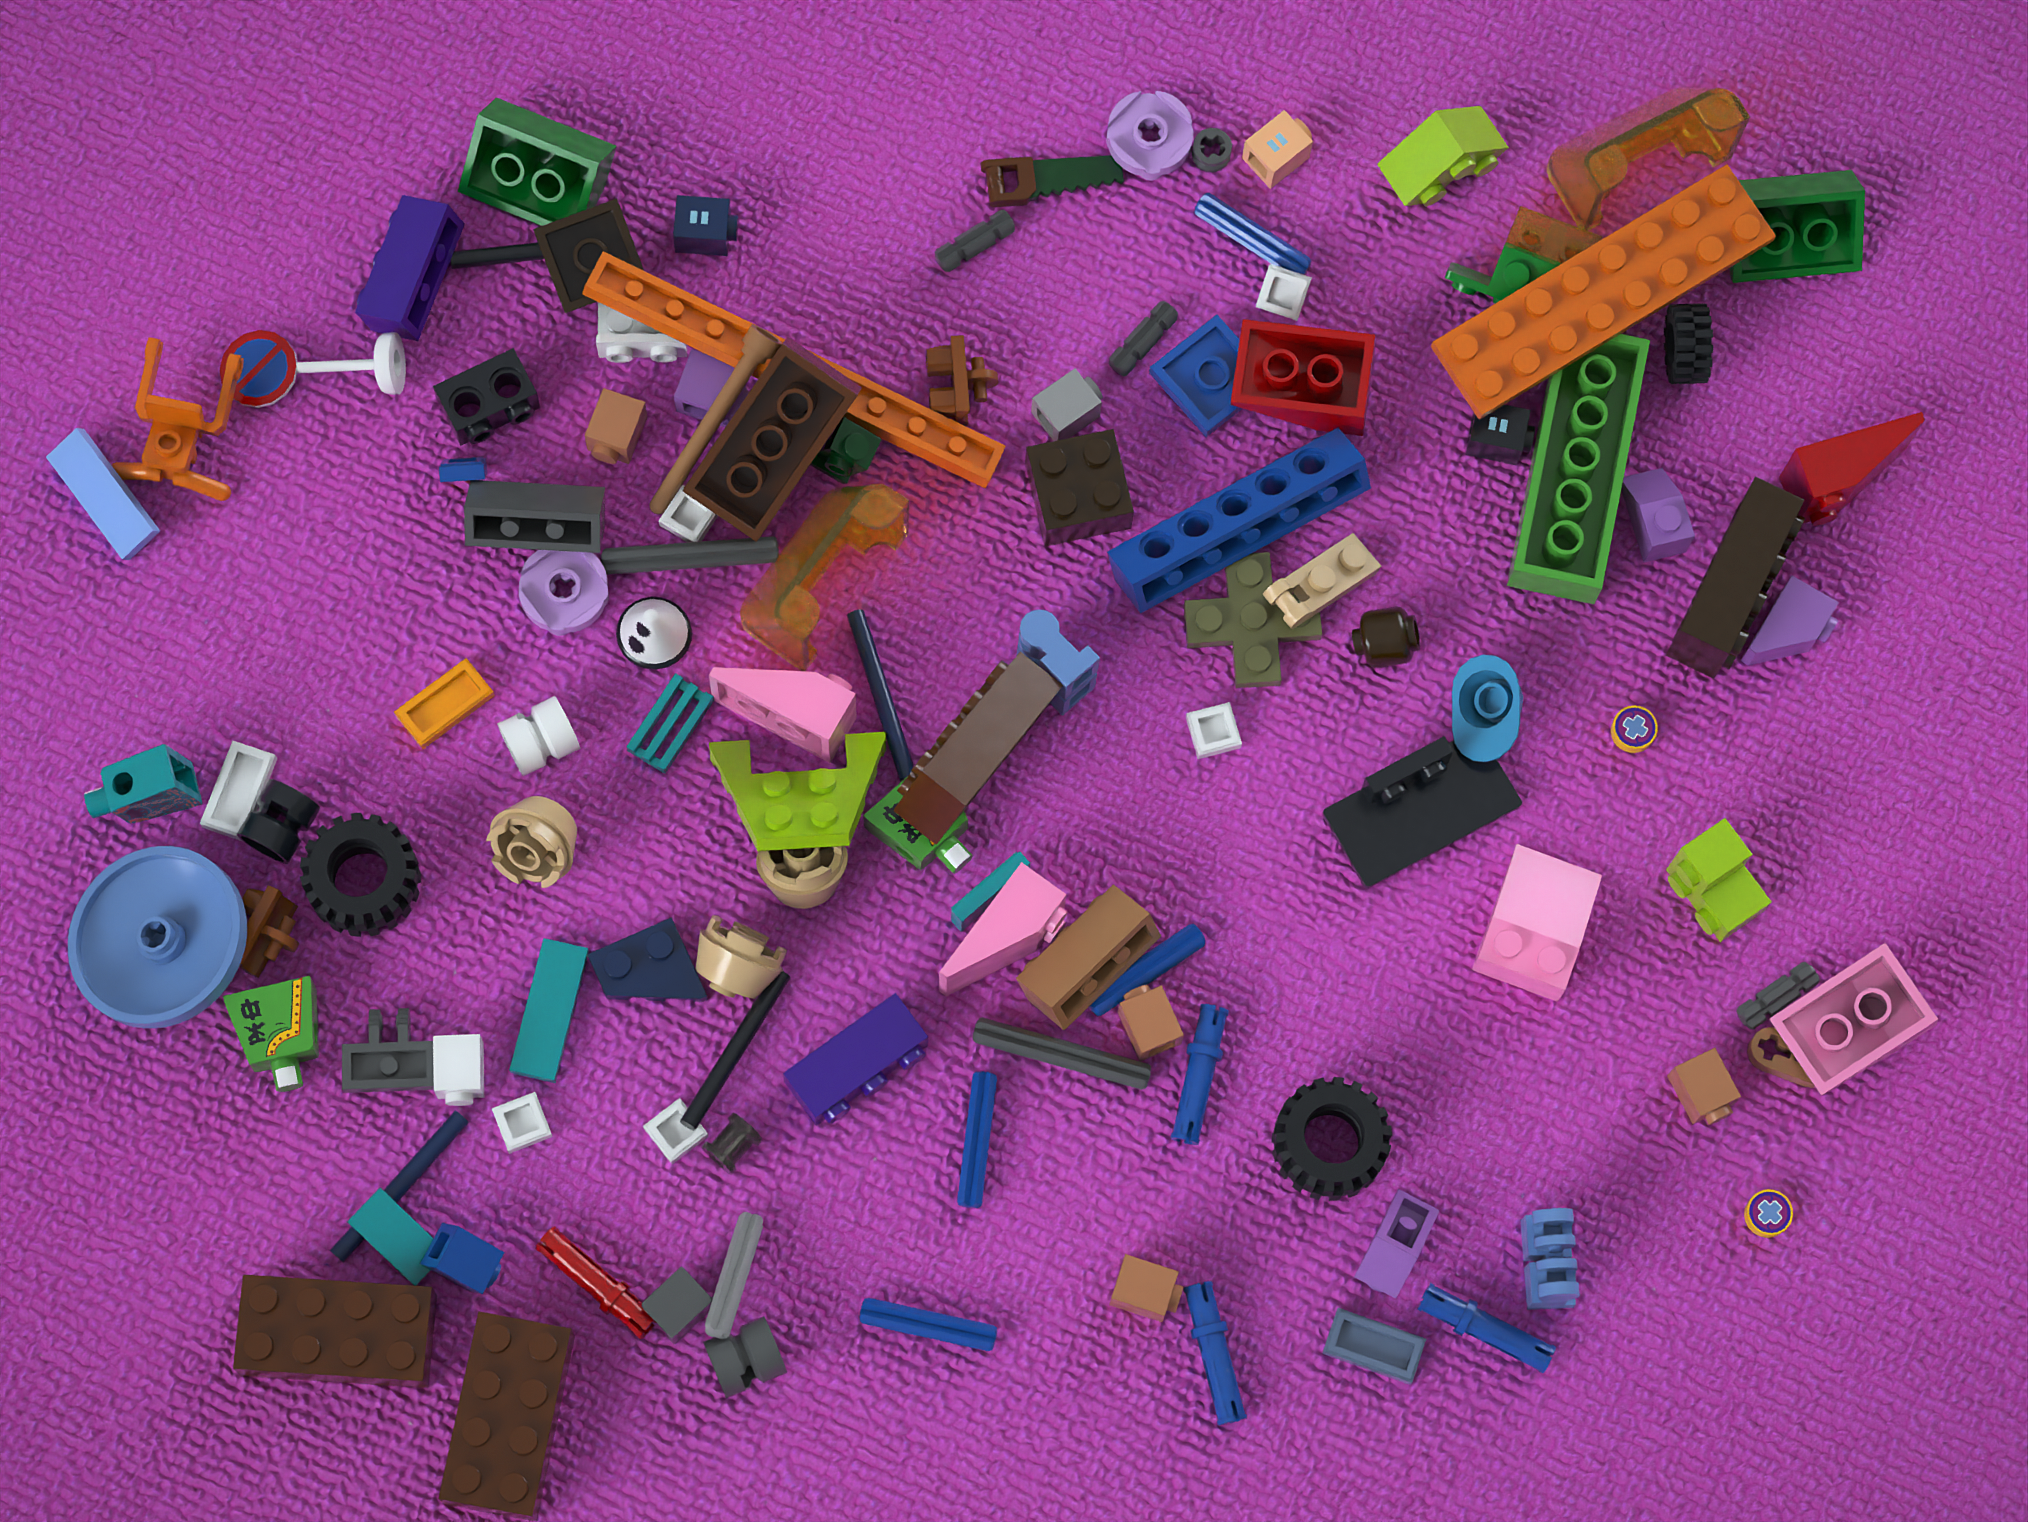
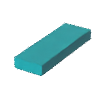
[509,938,589,1083]

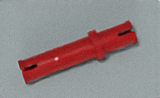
[535,1226,656,1340]

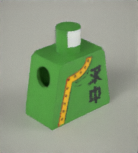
[863,776,973,874]
[223,976,319,1092]

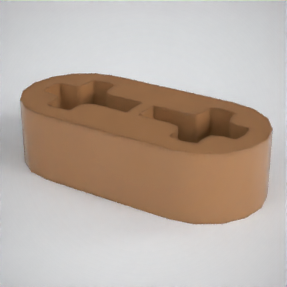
[1747,1027,1815,1088]

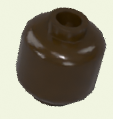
[1352,606,1420,668]

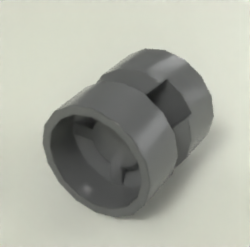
[703,1316,787,1399]

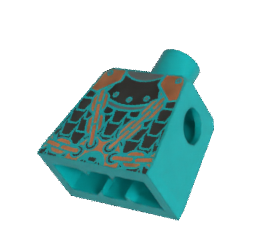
[84,744,203,824]

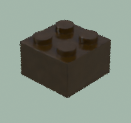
[533,198,644,313]
[1025,429,1134,547]

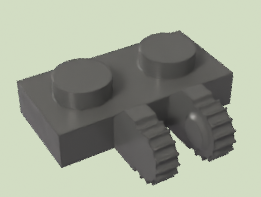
[342,1008,434,1093]

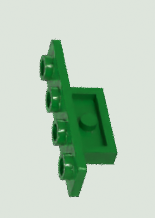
[1445,242,1562,304]

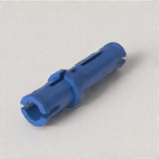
[1170,1004,1229,1145]
[1183,1281,1247,1426]
[1417,1282,1556,1374]

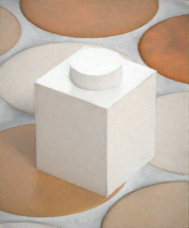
[433,1034,485,1106]

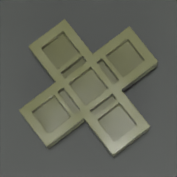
[1183,552,1322,689]

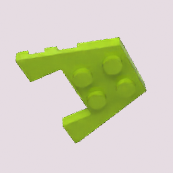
[709,732,886,851]

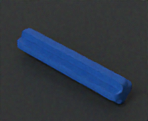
[1194,193,1311,275]
[1089,924,1206,1016]
[957,1071,997,1208]
[859,1298,997,1351]

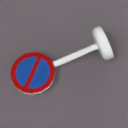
[220,330,406,408]

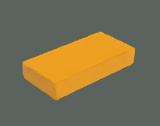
[394,658,495,750]

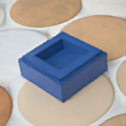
[439,456,488,482]

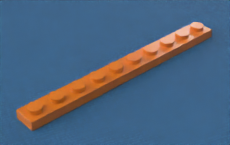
[582,251,1006,489]

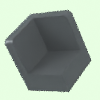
[642,1266,713,1344]

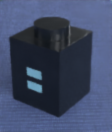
[1465,405,1535,466]

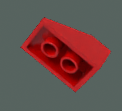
[1231,319,1375,436]
[1779,412,1925,526]

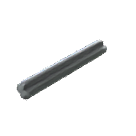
[601,536,779,575]
[973,1017,1152,1090]

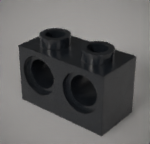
[433,348,540,446]

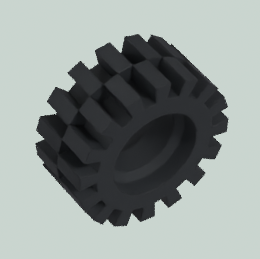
[1664,303,1713,384]

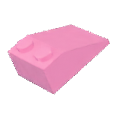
[709,667,857,763]
[1471,844,1602,1001]
[939,862,1068,996]
[1769,943,1938,1096]

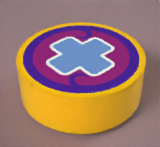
[1610,705,1658,753]
[1744,1189,1793,1238]

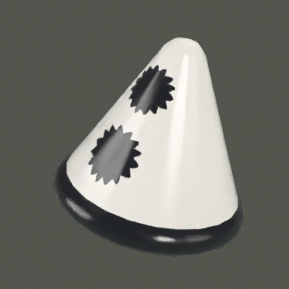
[616,596,692,670]

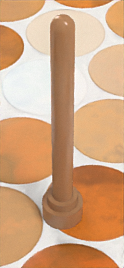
[649,324,782,514]

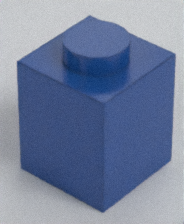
[420,1223,505,1294]

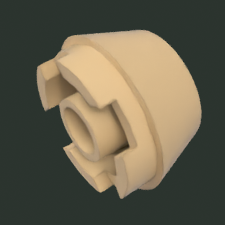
[486,796,577,888]
[756,846,848,909]
[696,915,787,999]

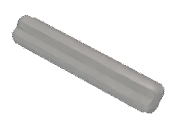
[705,1212,763,1339]

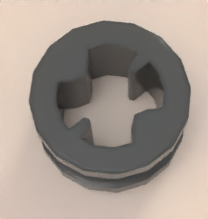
[1192,128,1232,173]

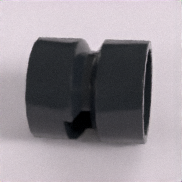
[237,779,320,864]

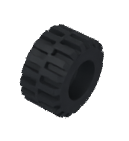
[300,813,421,937]
[1271,1077,1392,1201]

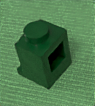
[810,417,882,484]

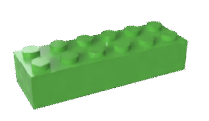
[1507,334,1650,605]

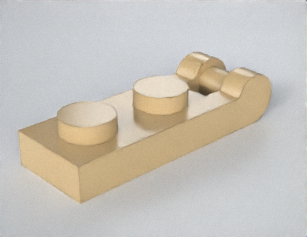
[1263,533,1381,629]

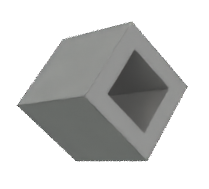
[1031,368,1103,441]

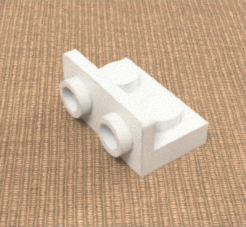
[596,302,687,363]

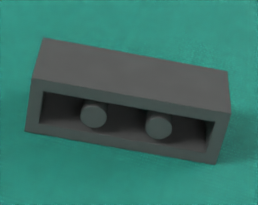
[464,480,605,553]

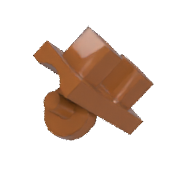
[926,335,999,426]
[239,885,299,978]

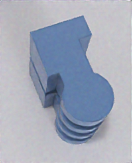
[1016,610,1100,716]
[1520,1208,1580,1310]

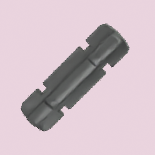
[935,210,1015,272]
[1108,301,1178,376]
[1736,962,1820,1029]

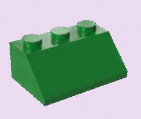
[458,97,617,226]
[1729,170,1865,283]

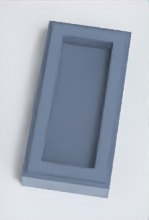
[1322,1308,1426,1385]

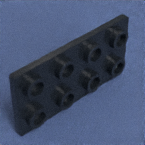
[1323,736,1522,888]

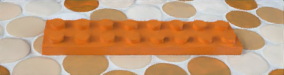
[1430,164,1776,420]

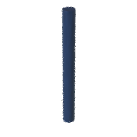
[847,609,914,782]
[330,1110,469,1263]

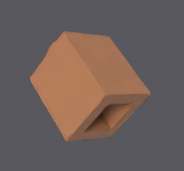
[584,388,648,464]
[1117,985,1184,1061]
[1667,1048,1741,1125]
[1109,1254,1184,1322]

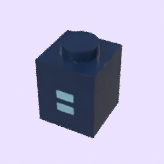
[673,195,739,256]

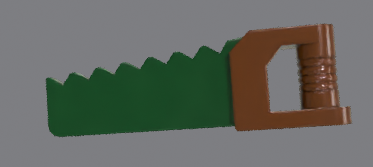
[980,155,1124,207]

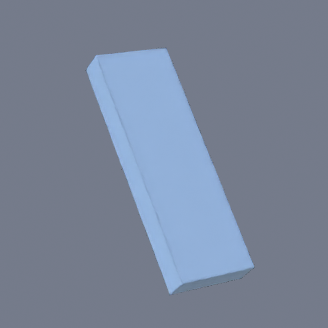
[46,428,160,560]

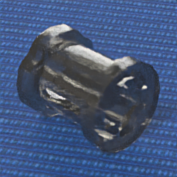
[701,1112,763,1175]

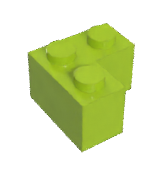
[1377,106,1509,207]
[1666,818,1772,942]

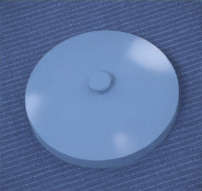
[68,846,247,1029]

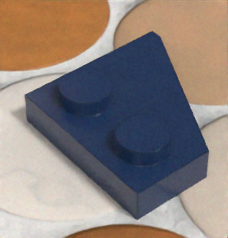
[587,917,708,1002]

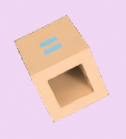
[1242,110,1313,189]

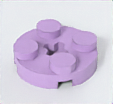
[1106,91,1194,181]
[519,550,609,636]

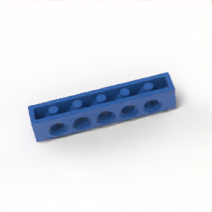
[1107,427,1371,613]

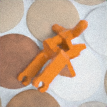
[112,337,244,501]

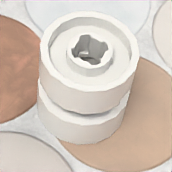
[497,696,581,776]

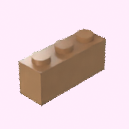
[1016,884,1161,1030]

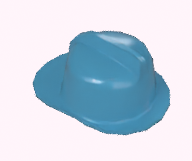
[1452,655,1523,762]

